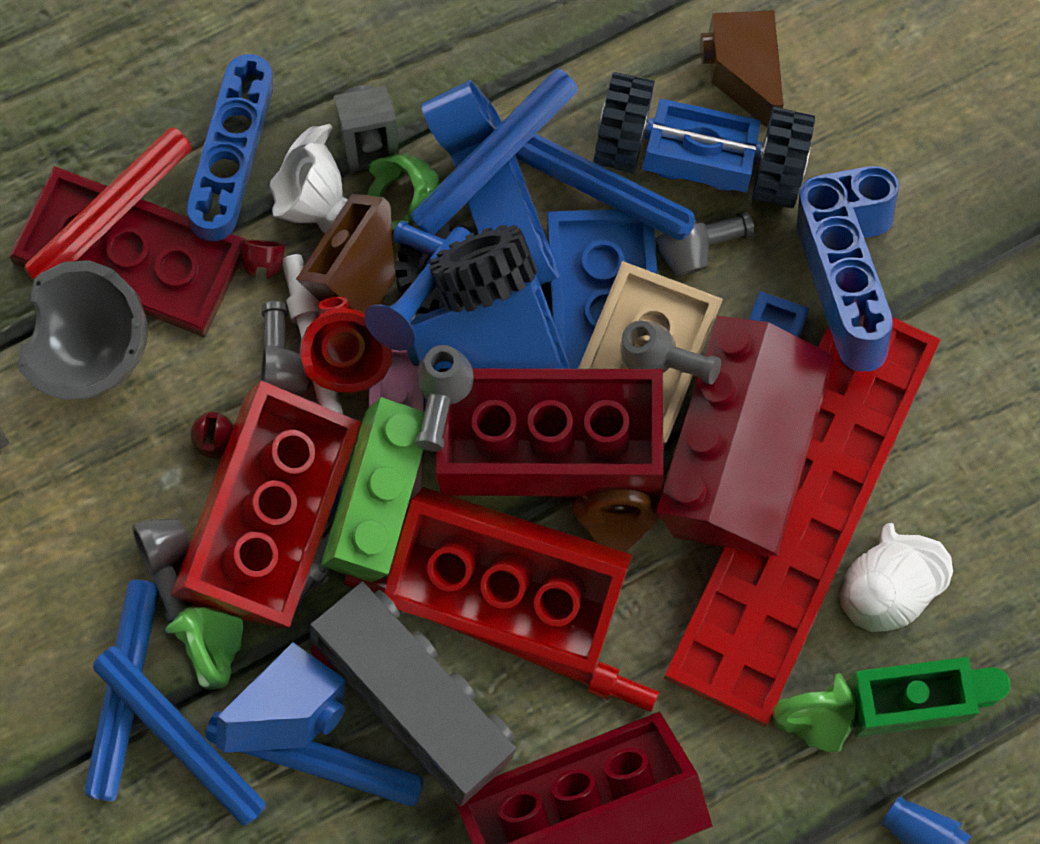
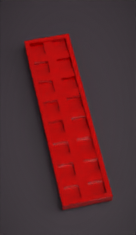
[663,317,941,727]

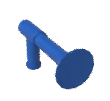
[364,221,471,351]

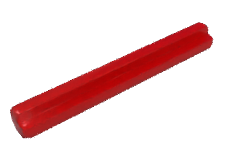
[24,127,192,281]

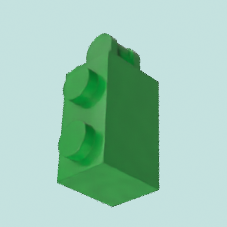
[847,657,1011,738]

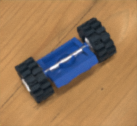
[593,72,815,209]

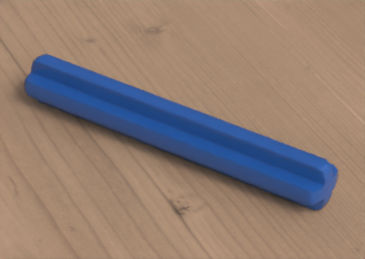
[411,68,578,235]
[515,134,696,240]
[84,580,159,801]
[93,646,266,826]
[205,711,424,806]

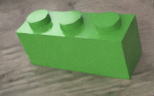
[321,397,425,583]

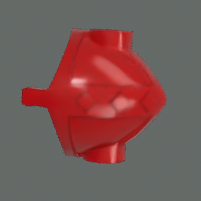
[299,297,392,393]

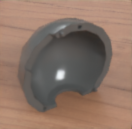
[18,260,148,400]

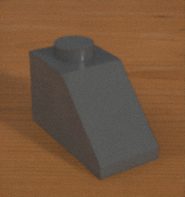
[334,85,399,173]

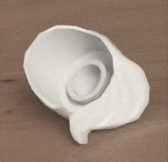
[269,124,348,234]
[839,523,953,632]

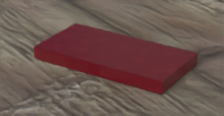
[9,166,246,337]

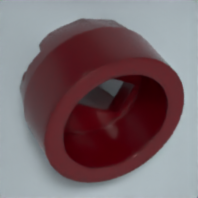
[241,239,285,279]
[191,412,233,458]

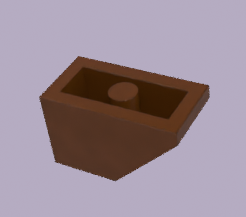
[700,10,784,127]
[296,194,395,313]

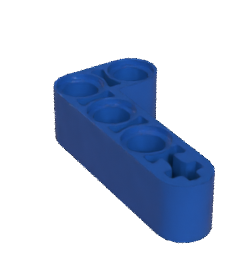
[421,80,559,286]
[796,166,899,372]

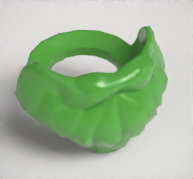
[368,153,440,232]
[165,606,244,690]
[772,673,857,752]

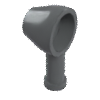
[655,212,754,277]
[261,301,308,395]
[620,320,721,384]
[415,345,474,451]
[132,519,192,622]

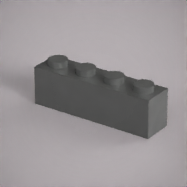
[310,581,517,807]

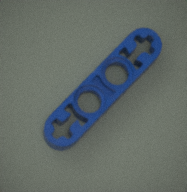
[187,54,273,241]

